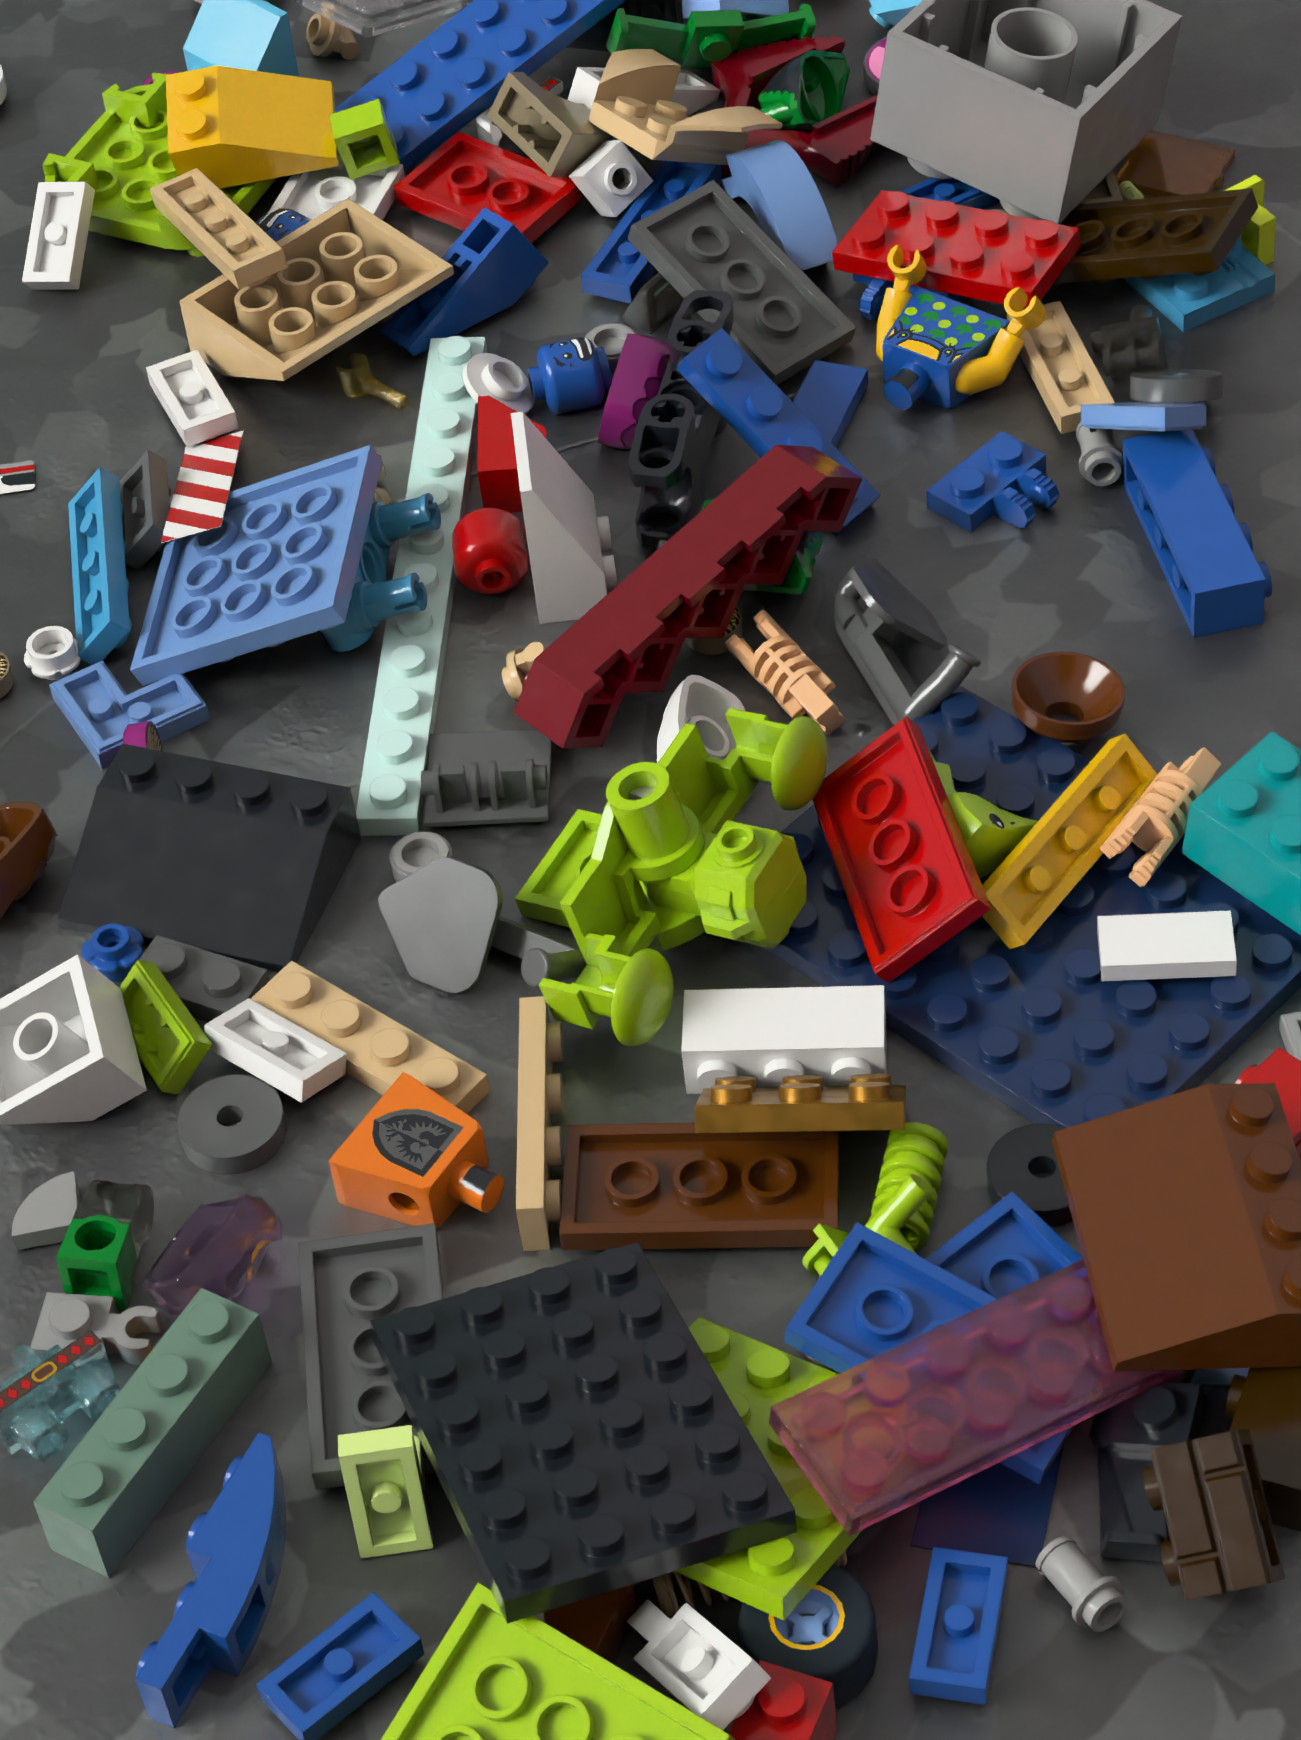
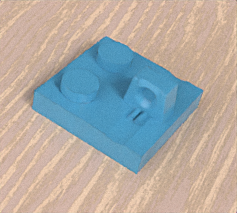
[1123,235,1275,333]

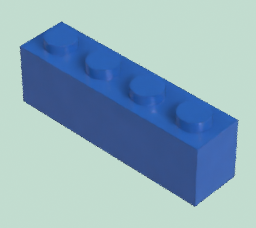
[1122,430,1272,638]

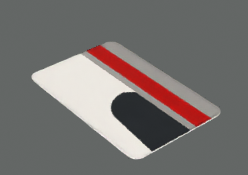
[0,460,35,494]

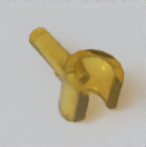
[336,353,409,409]

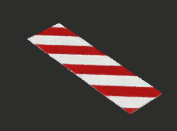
[161,431,243,543]

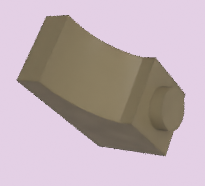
[487,72,614,178]

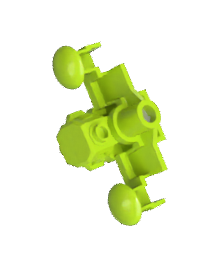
[515,708,828,1047]

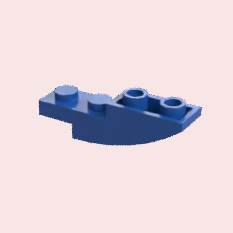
[135,1432,286,1728]

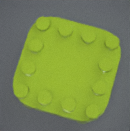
[42,73,277,257]

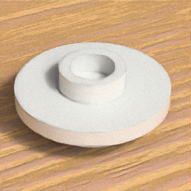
[462,353,534,415]

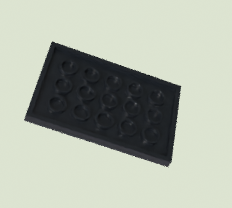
[370,1242,797,1624]

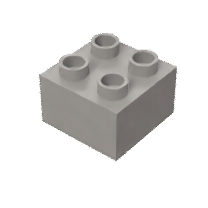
[870,0,1183,224]

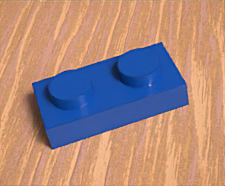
[909,1547,1008,1705]
[256,1592,424,1740]

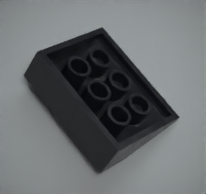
[57,744,361,973]

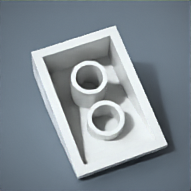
[511,412,617,624]

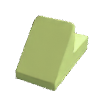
[338,1425,433,1559]

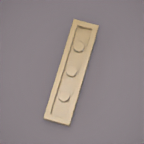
[150,168,288,290]
[251,961,490,1114]
[516,996,564,1251]

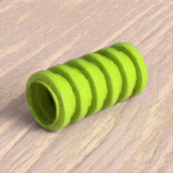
[869,1122,949,1251]

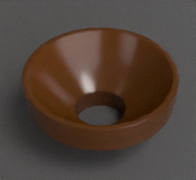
[1011,651,1125,745]

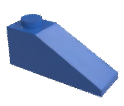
[380,207,549,356]

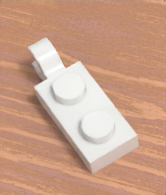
[626,1599,771,1730]

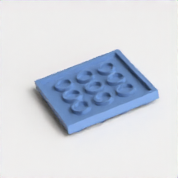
[130,445,382,686]

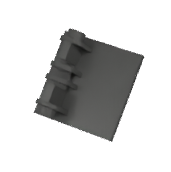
[421,729,552,827]

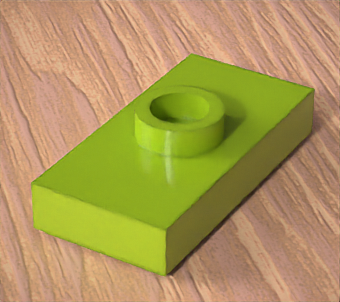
[119,960,212,1095]

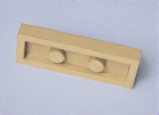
[1007,301,1115,434]

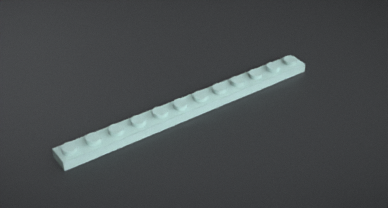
[356,336,487,836]

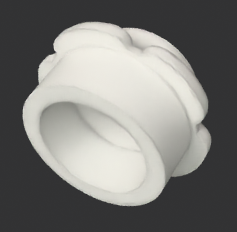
[24,626,81,680]

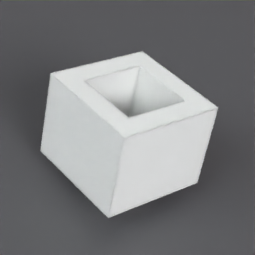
[569,140,653,217]

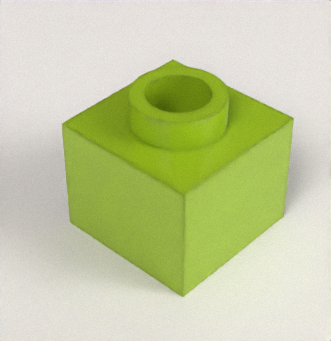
[329,99,400,180]

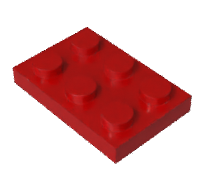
[394,132,584,244]

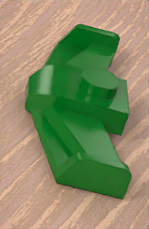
[606,4,816,70]

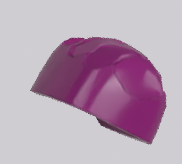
[597,333,670,450]

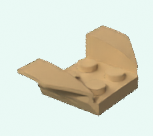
[588,49,783,165]

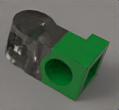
[56,1180,154,1311]

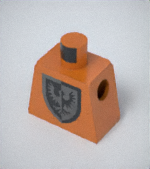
[328,1072,504,1229]

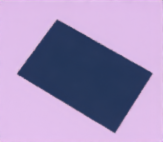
[910,1431,1064,1567]

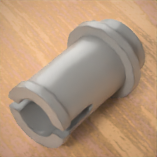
[1076,422,1123,486]
[1035,1535,1128,1632]

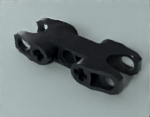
[628,290,734,547]

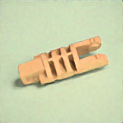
[724,610,846,735]
[1100,747,1222,887]

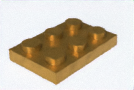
[695,1074,906,1133]

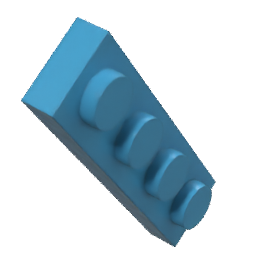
[68,467,132,665]

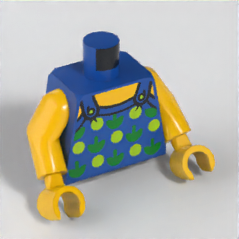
[876,245,1045,410]

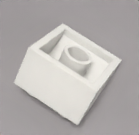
[0,955,147,1125]

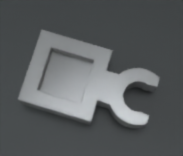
[30,1292,163,1370]

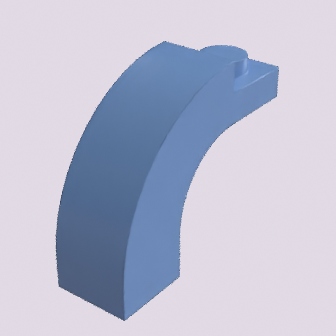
[718,140,838,270]

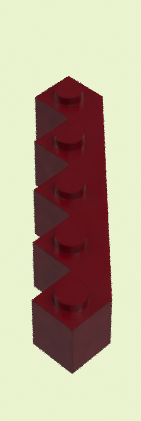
[514,445,863,748]

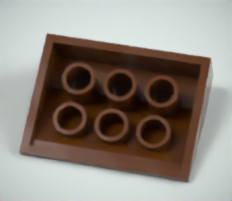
[1052,1083,1301,1372]

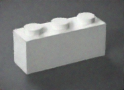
[681,985,887,1094]

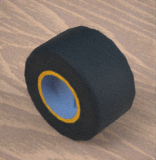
[738,1565,878,1709]

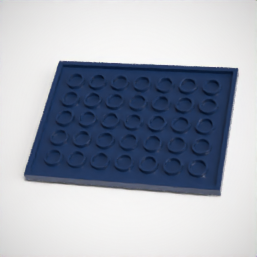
[763,685,1301,1128]

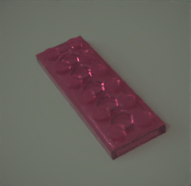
[769,1259,1185,1536]

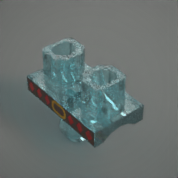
[0,1330,120,1462]

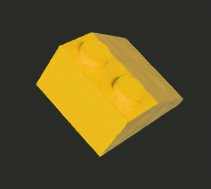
[166,65,339,189]

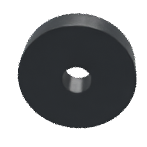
[987,1123,1073,1227]

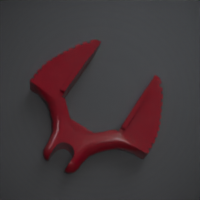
[711,36,883,188]

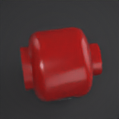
[452,508,529,595]

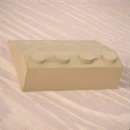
[179,198,454,381]

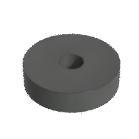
[1130,369,1223,403]
[177,1074,287,1175]

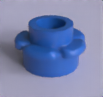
[81,923,144,982]

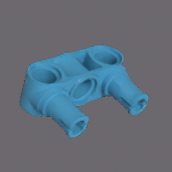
[320,493,441,652]

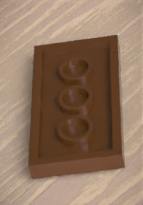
[559,1122,840,1251]

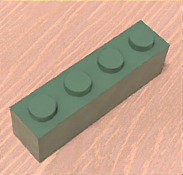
[33,1288,272,1578]

